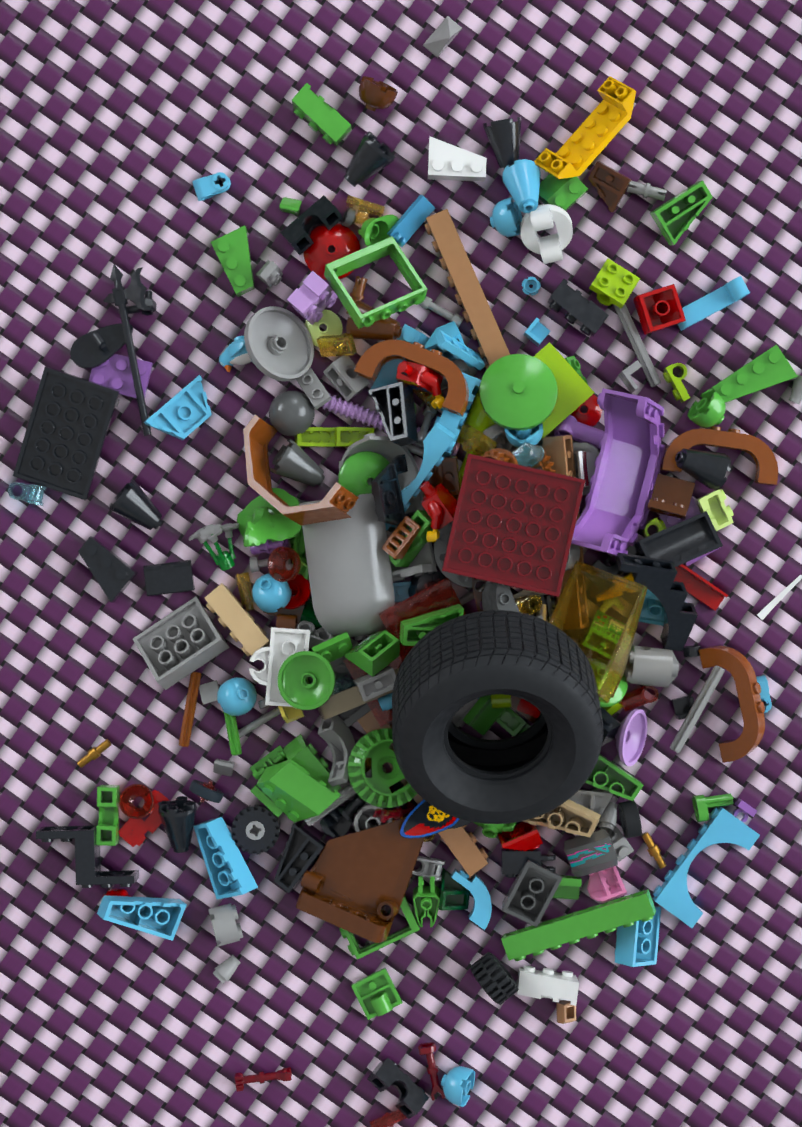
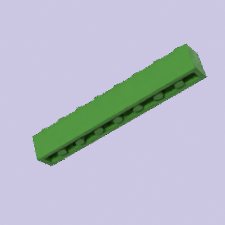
[501,889,656,961]

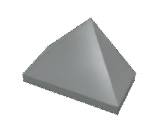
[423,16,462,58]

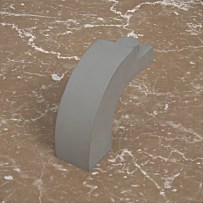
[318,715,355,786]

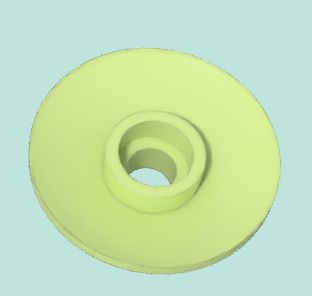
[305,310,343,348]

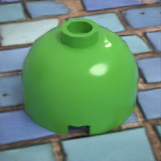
[688,389,726,428]

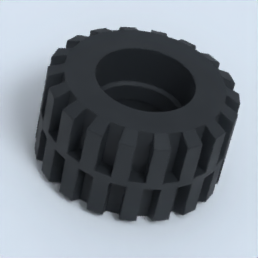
[470,952,519,1005]

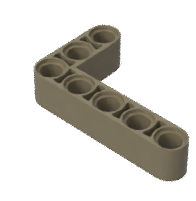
[318,668,399,720]

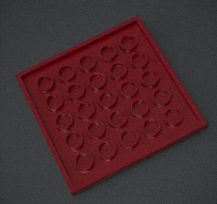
[442,454,585,597]

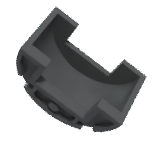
[433,521,472,588]
[482,581,543,619]

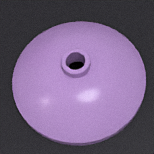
[615,709,648,766]

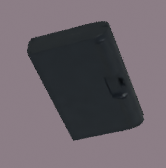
[143,560,195,596]

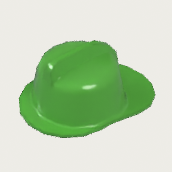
[358,215,399,247]

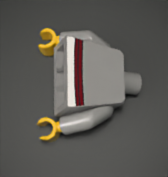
[573,442,600,496]

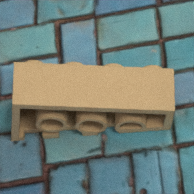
[205,583,270,661]
[522,799,601,837]

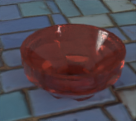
[267,547,301,582]
[119,784,155,819]

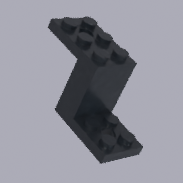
[36,825,139,888]

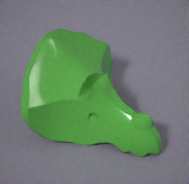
[237,488,302,547]

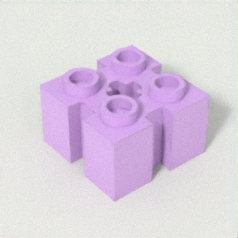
[287,271,338,325]

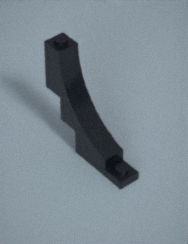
[616,553,698,651]

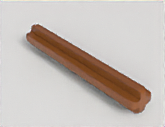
[179,671,201,747]

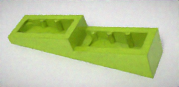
[295,427,374,447]

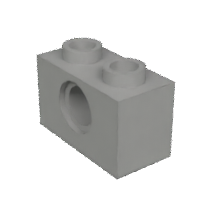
[323,354,370,402]

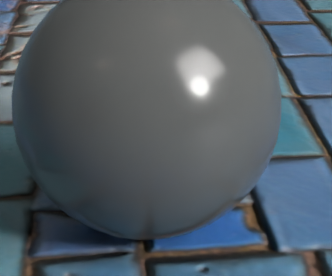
[269,390,315,436]

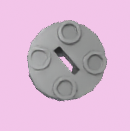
[625,645,679,688]

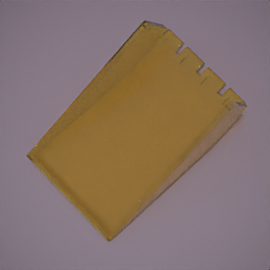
[549,560,648,704]

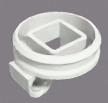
[520,204,573,264]

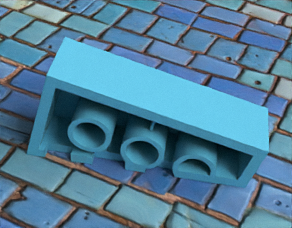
[434,372,481,457]
[193,817,258,900]
[97,895,187,941]

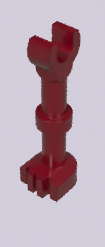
[373,800,418,823]
[418,1042,445,1101]
[235,1067,292,1092]

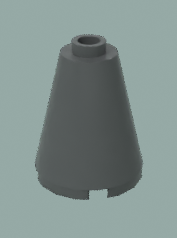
[270,439,325,487]

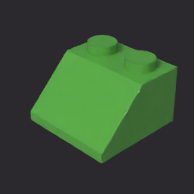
[539,174,588,211]

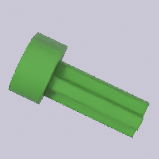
[692,794,733,822]

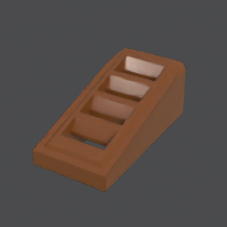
[382,516,421,559]

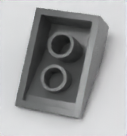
[502,860,563,927]

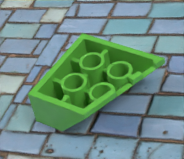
[256,759,341,823]

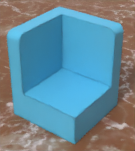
[523,318,550,346]

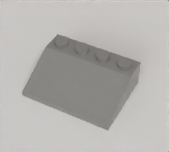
[133,597,229,690]

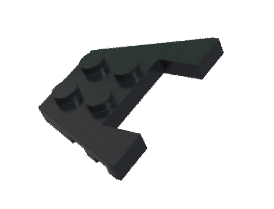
[371,454,416,529]

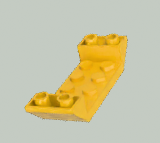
[534,76,636,179]

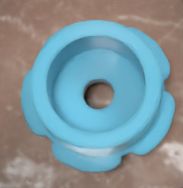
[522,277,541,296]

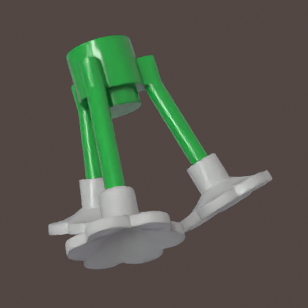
[188,523,239,571]

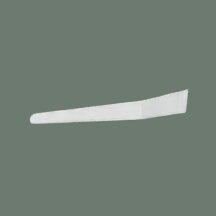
[757,575,802,620]

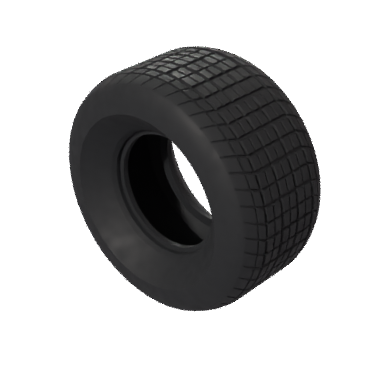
[392,610,603,824]

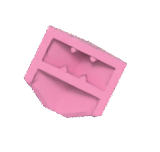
[587,866,627,903]

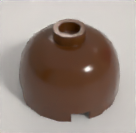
[359,76,398,111]

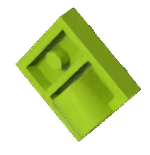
[589,258,640,309]

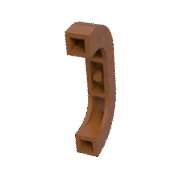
[354,339,469,417]
[660,426,778,486]
[699,646,765,763]

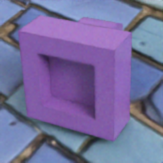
[733,798,757,822]

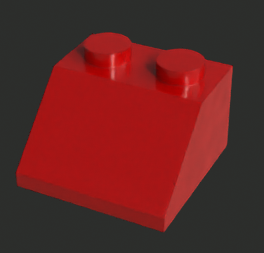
[633,284,686,335]

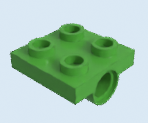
[351,967,402,1020]

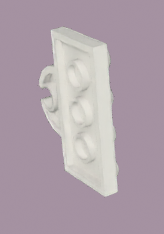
[249,627,310,707]

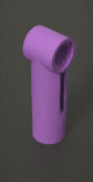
[554,415,605,450]

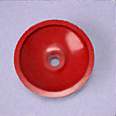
[303,223,361,280]

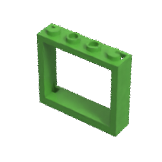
[324,236,428,329]
[339,895,420,960]

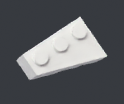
[428,137,487,182]
[517,966,579,1006]

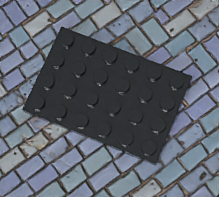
[13,366,120,500]

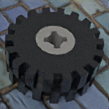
[231,804,280,855]

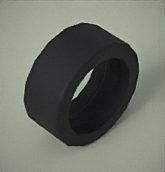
[618,800,642,838]

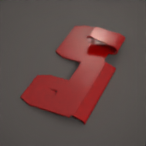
[119,790,170,847]

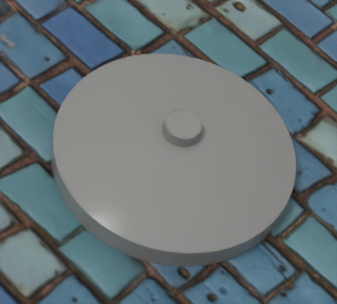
[244,306,314,381]

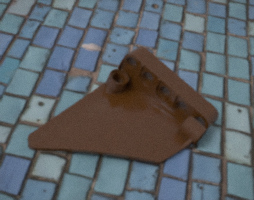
[296,818,425,943]

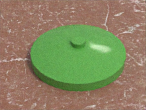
[480,354,558,431]

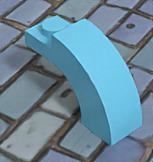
[451,869,492,930]

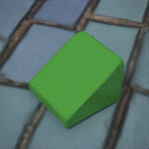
[280,197,302,215]

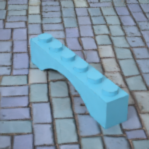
[385,422,456,530]

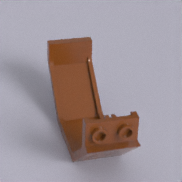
[243,415,359,525]

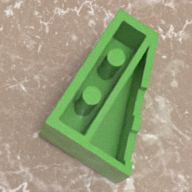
[292,83,352,146]
[650,181,713,246]
[211,225,255,297]
[399,604,464,646]
[283,734,341,792]

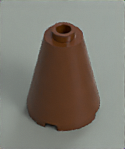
[346,301,402,340]

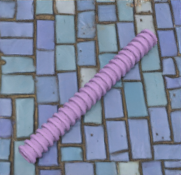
[321,393,460,456]

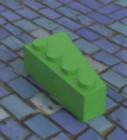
[710,344,798,403]
[585,754,644,801]

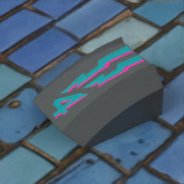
[564,829,618,878]

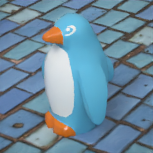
[219,336,252,372]

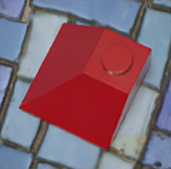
[497,821,543,851]

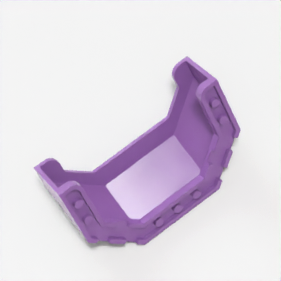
[571,388,665,556]

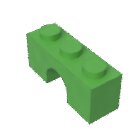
[389,510,433,567]
[96,785,120,846]

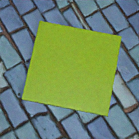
[533,342,595,439]

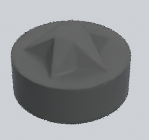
[341,207,356,228]

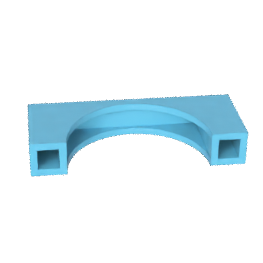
[653,807,760,928]

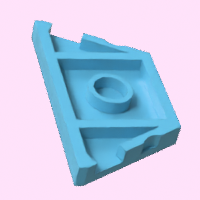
[144,375,212,440]

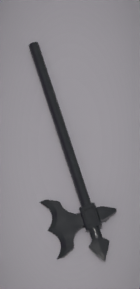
[103,264,152,436]

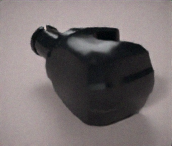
[320,795,365,838]

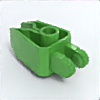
[413,876,440,927]

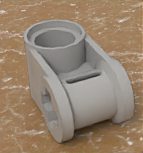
[412,856,445,881]

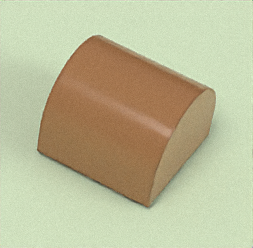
[556,1000,576,1024]

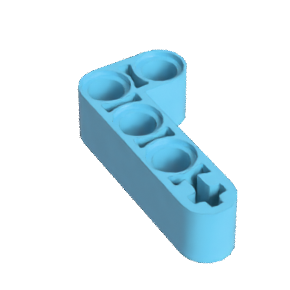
[678,276,750,331]

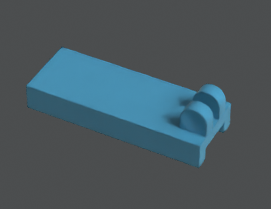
[387,194,436,247]

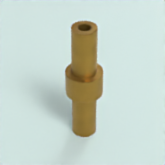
[77,739,112,768]
[641,832,667,869]

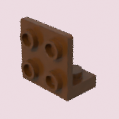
[648,474,695,520]

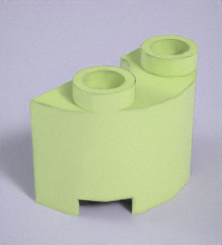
[697,489,734,531]

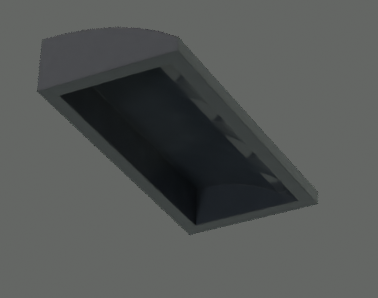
[635,511,723,567]

